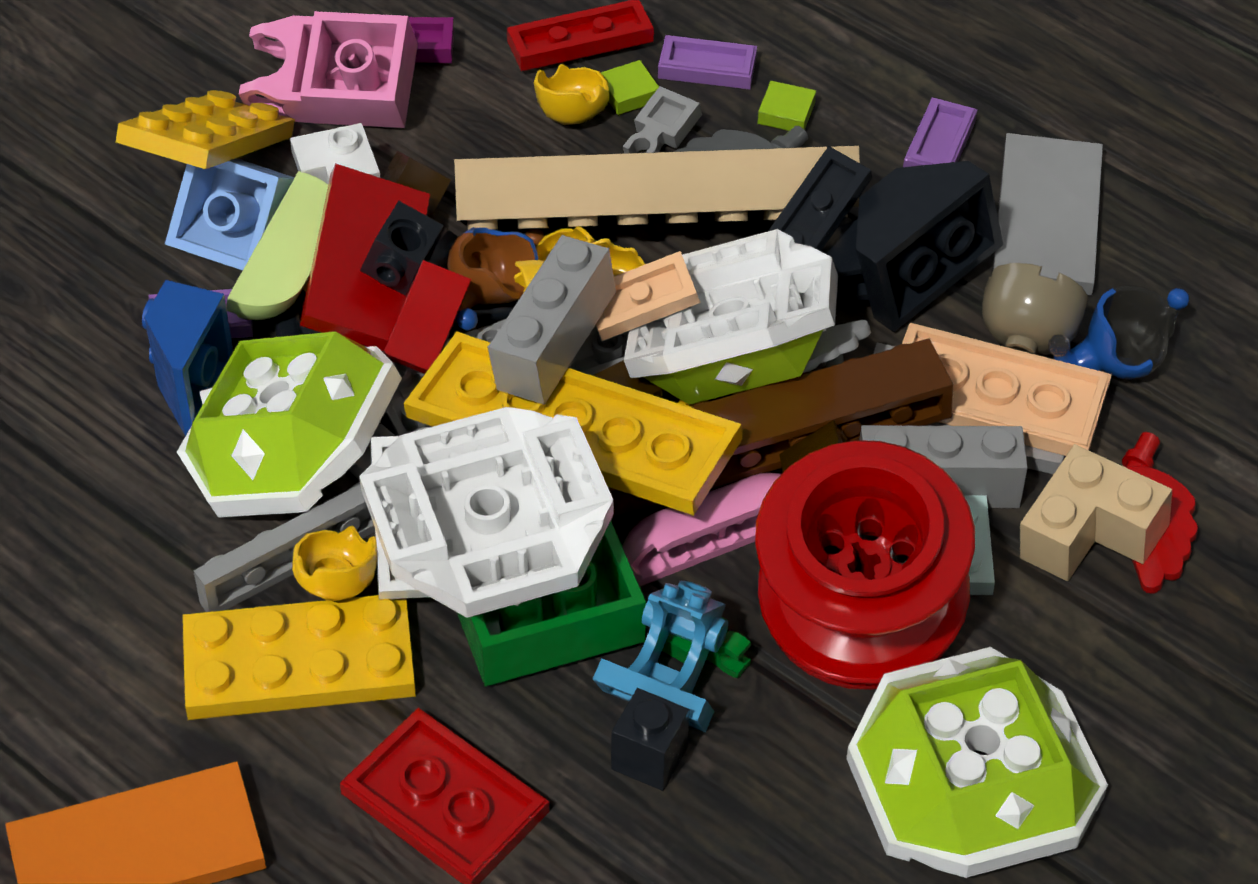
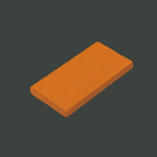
[5,761,266,884]

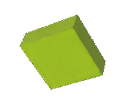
[601,60,659,115]
[757,81,816,131]

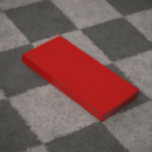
[300,163,430,351]

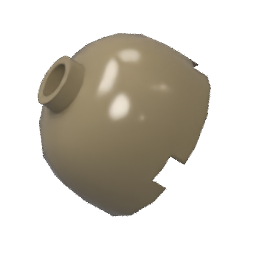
[982,263,1088,356]

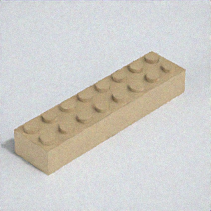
[454,146,860,230]

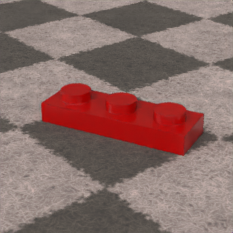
[507,0,654,71]

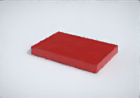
[340,707,550,884]

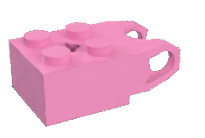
[239,11,418,128]

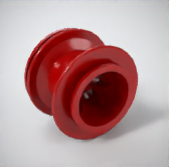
[755,440,975,690]

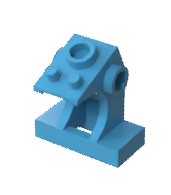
[593,581,728,732]

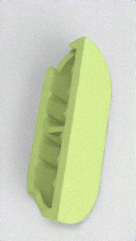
[226,171,328,320]

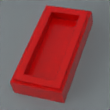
[383,260,471,374]

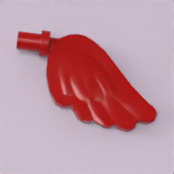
[1122,432,1198,594]

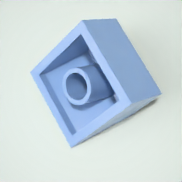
[165,158,295,270]

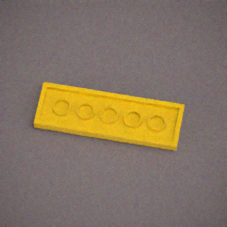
[403,332,743,516]

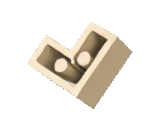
[1020,444,1172,581]

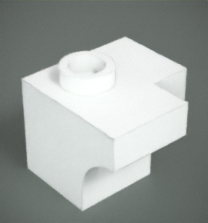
[290,123,380,184]

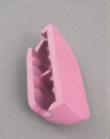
[622,473,781,587]

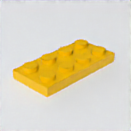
[116,90,295,169]
[183,595,416,720]

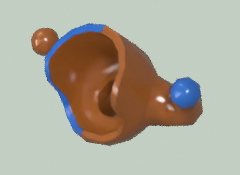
[447,227,545,331]

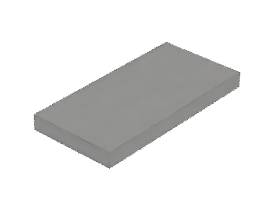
[993,133,1103,295]

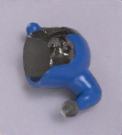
[1048,285,1189,380]

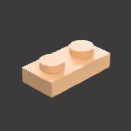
[596,251,700,341]

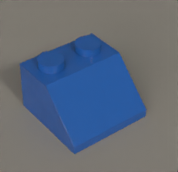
[142,280,233,436]

